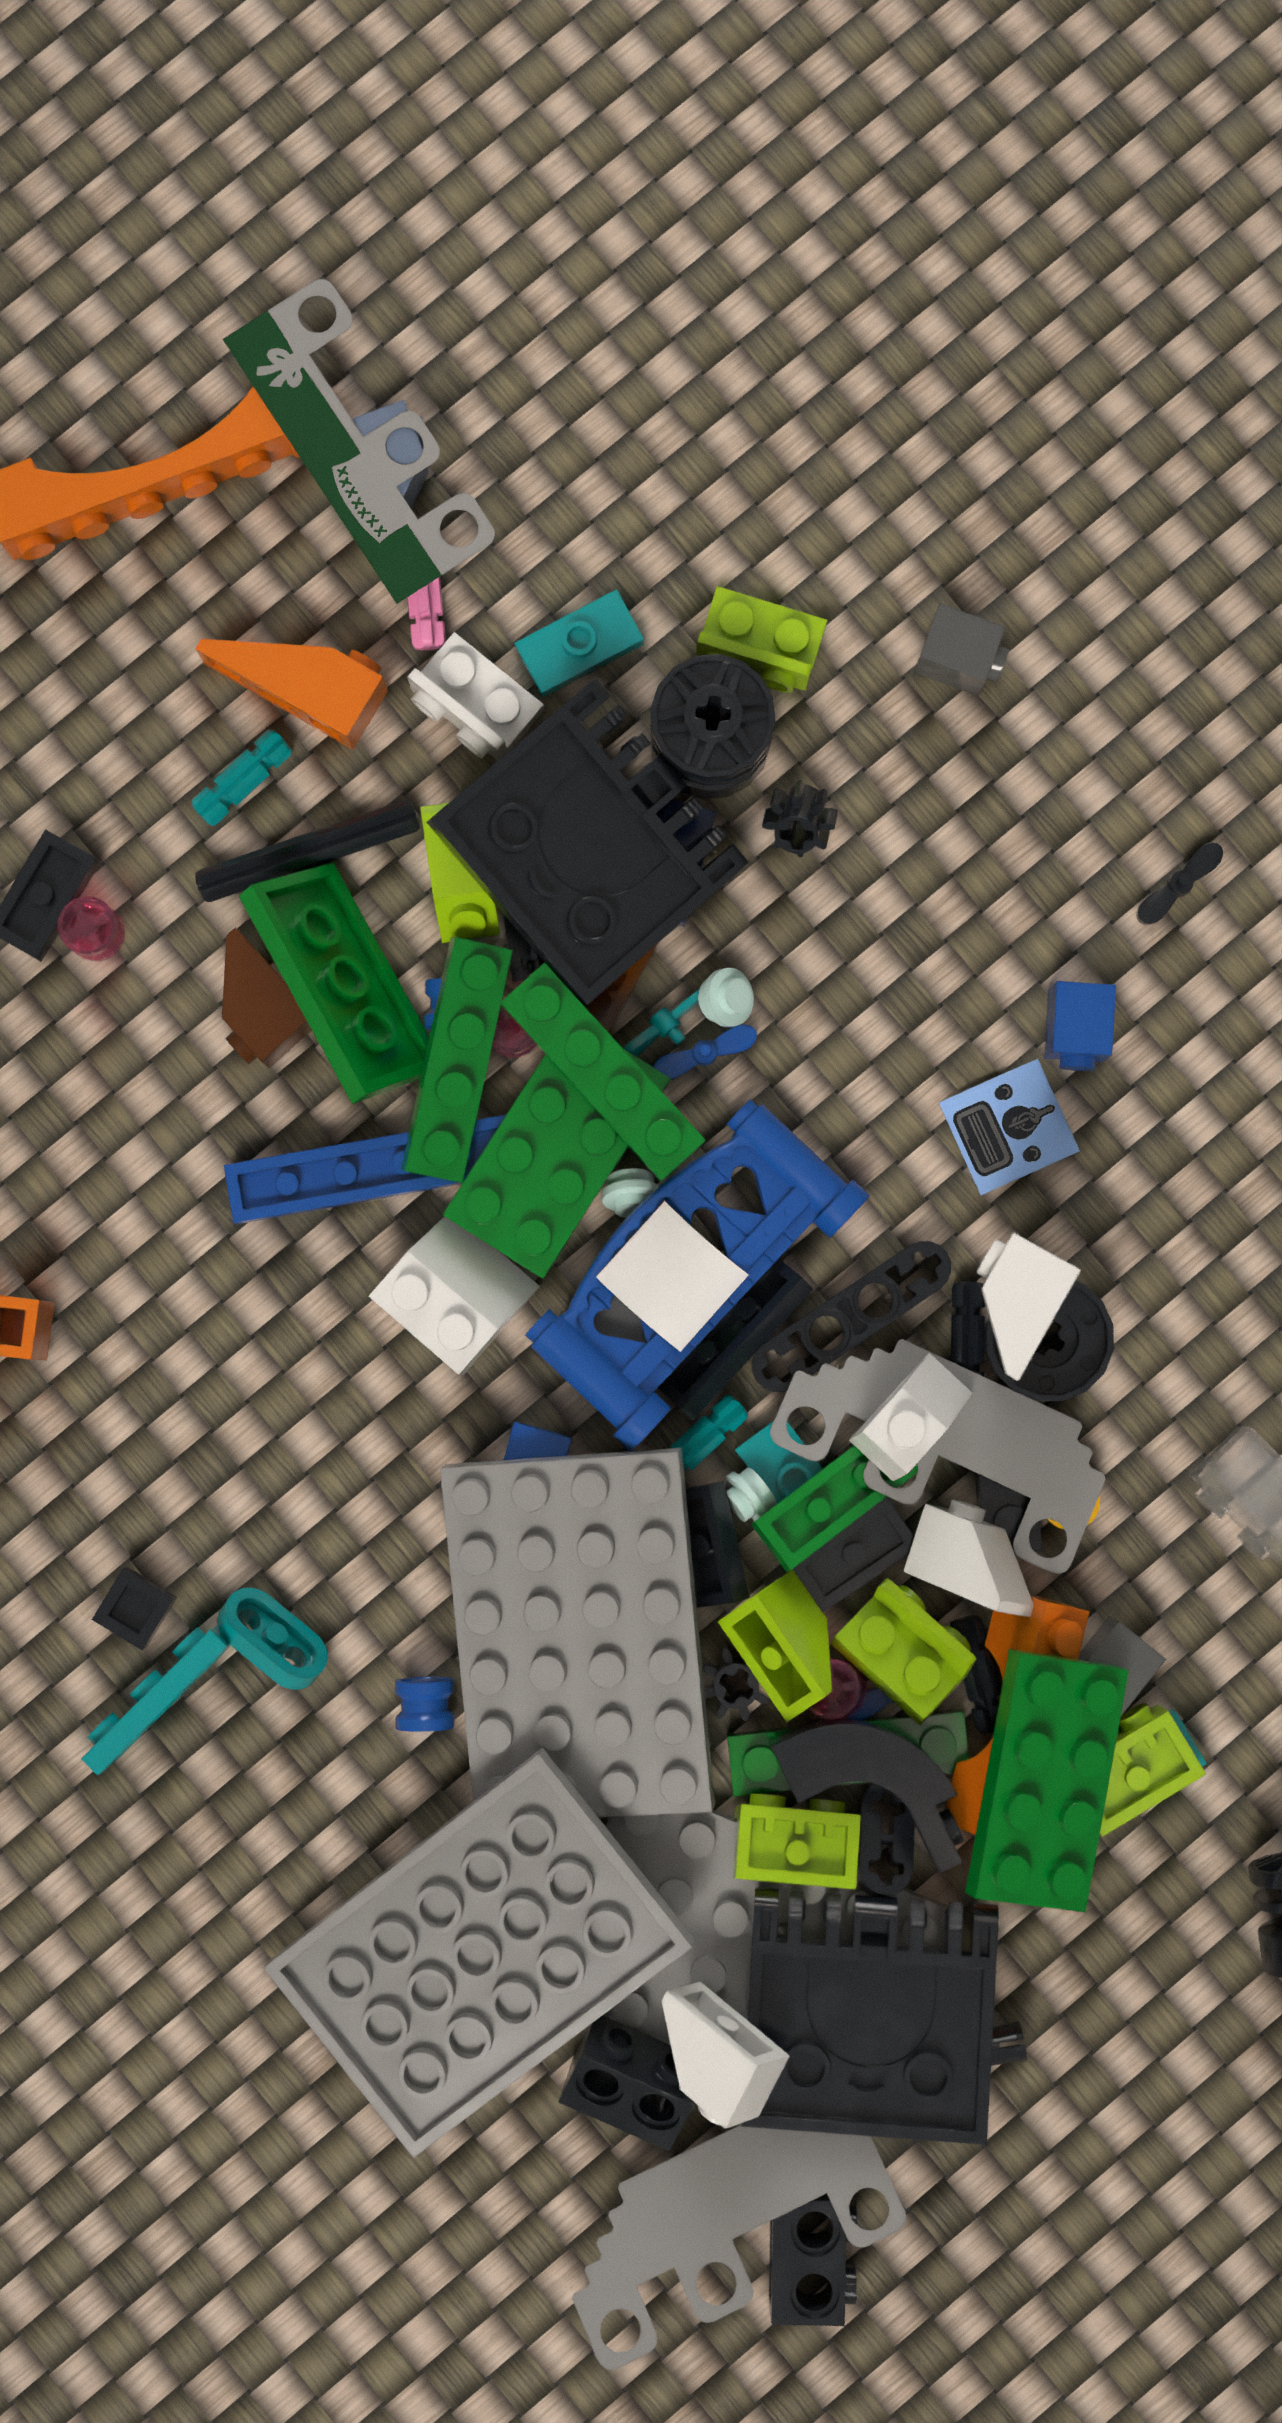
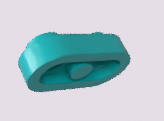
[217,1588,328,1690]

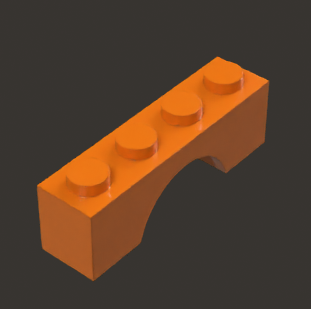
[945,1594,1090,1835]

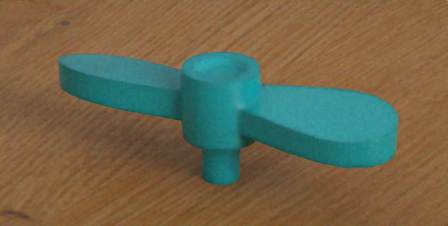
[623,988,700,1057]

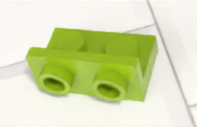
[696,586,827,693]
[831,1578,976,1726]
[1100,1703,1206,1837]
[733,1794,861,1890]

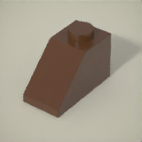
[222,927,312,1068]

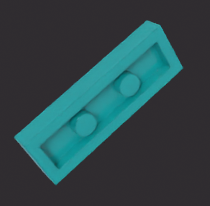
[81,1625,231,1776]

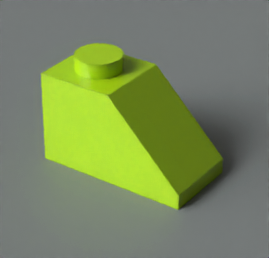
[421,803,500,943]
[718,1570,832,1722]

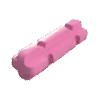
[407,577,446,651]

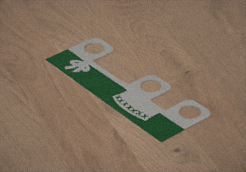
[222,279,495,604]

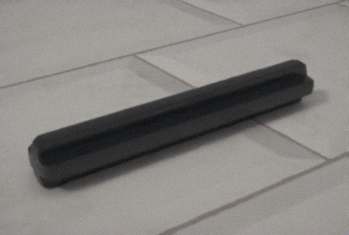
[195,800,420,902]

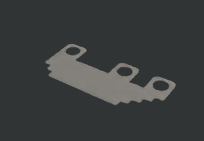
[770,1339,1106,1574]
[572,2124,906,2370]

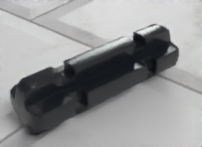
[951,1282,985,1377]
[950,1615,1001,1733]

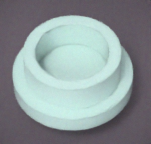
[698,968,754,1027]
[602,1168,659,1218]
[725,1467,777,1522]

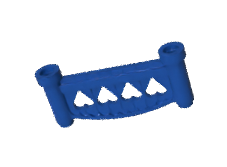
[525,1099,870,1451]

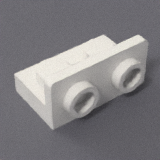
[407,632,544,760]

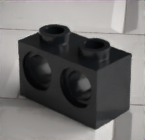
[558,2015,695,2151]
[769,2194,857,2326]

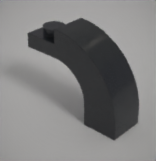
[769,1719,965,1873]

